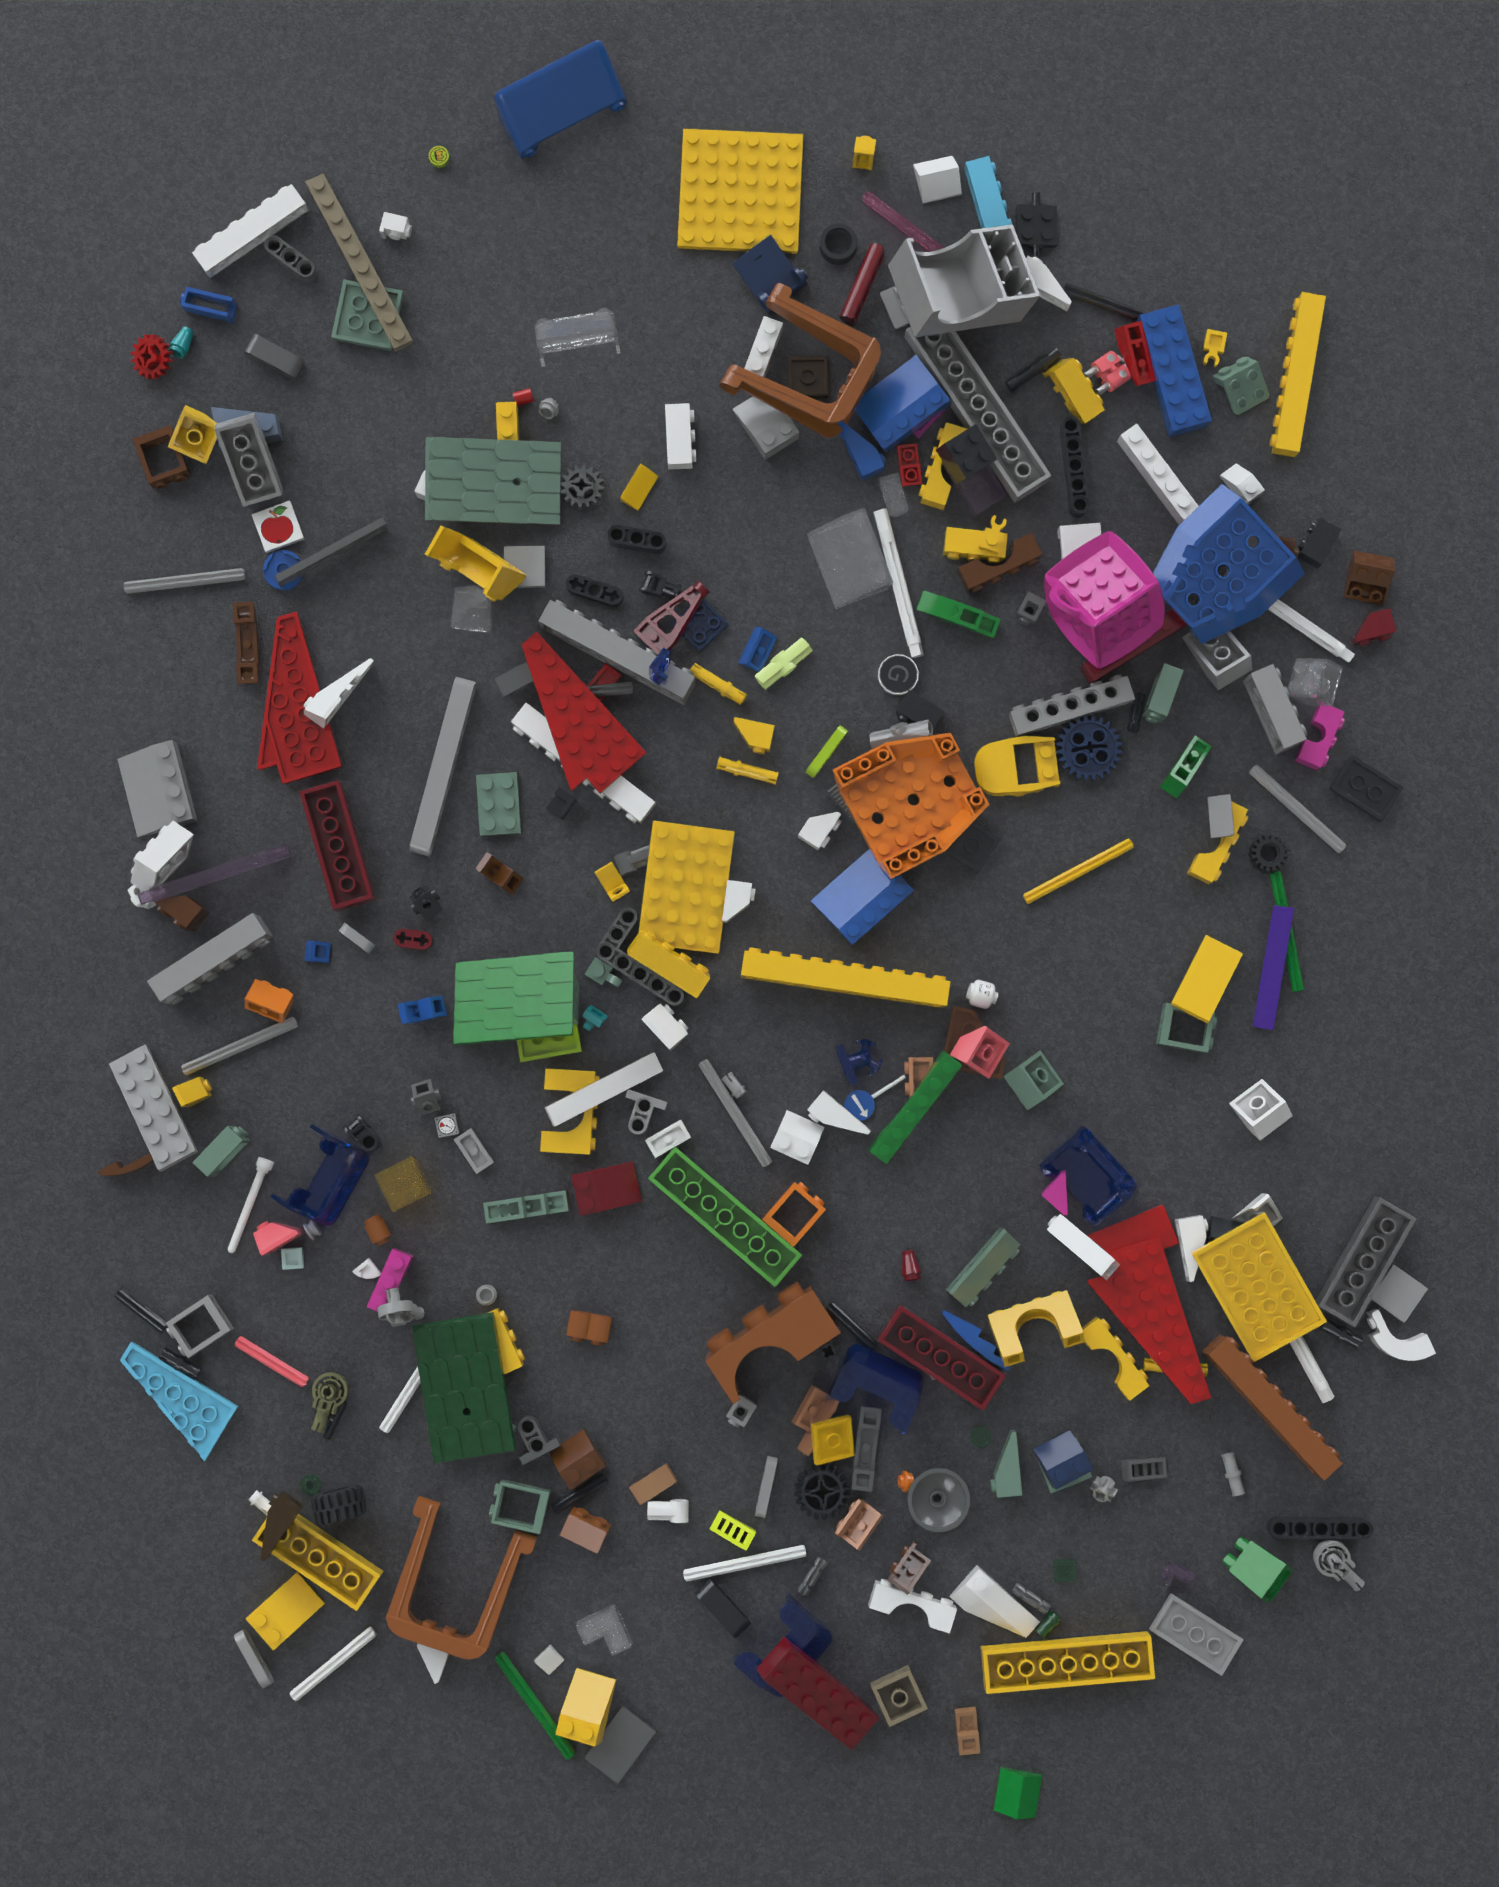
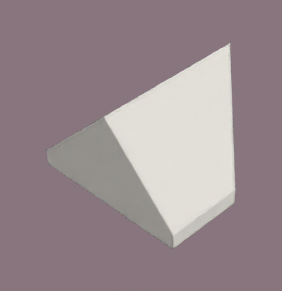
[1230,1193,1283,1226]

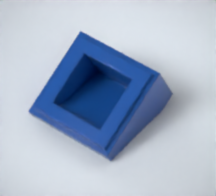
[305,941,331,963]

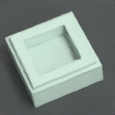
[281,1247,304,1270]

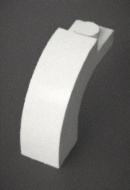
[1367,1309,1436,1361]

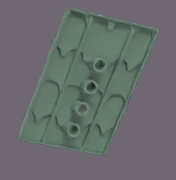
[425,437,561,525]

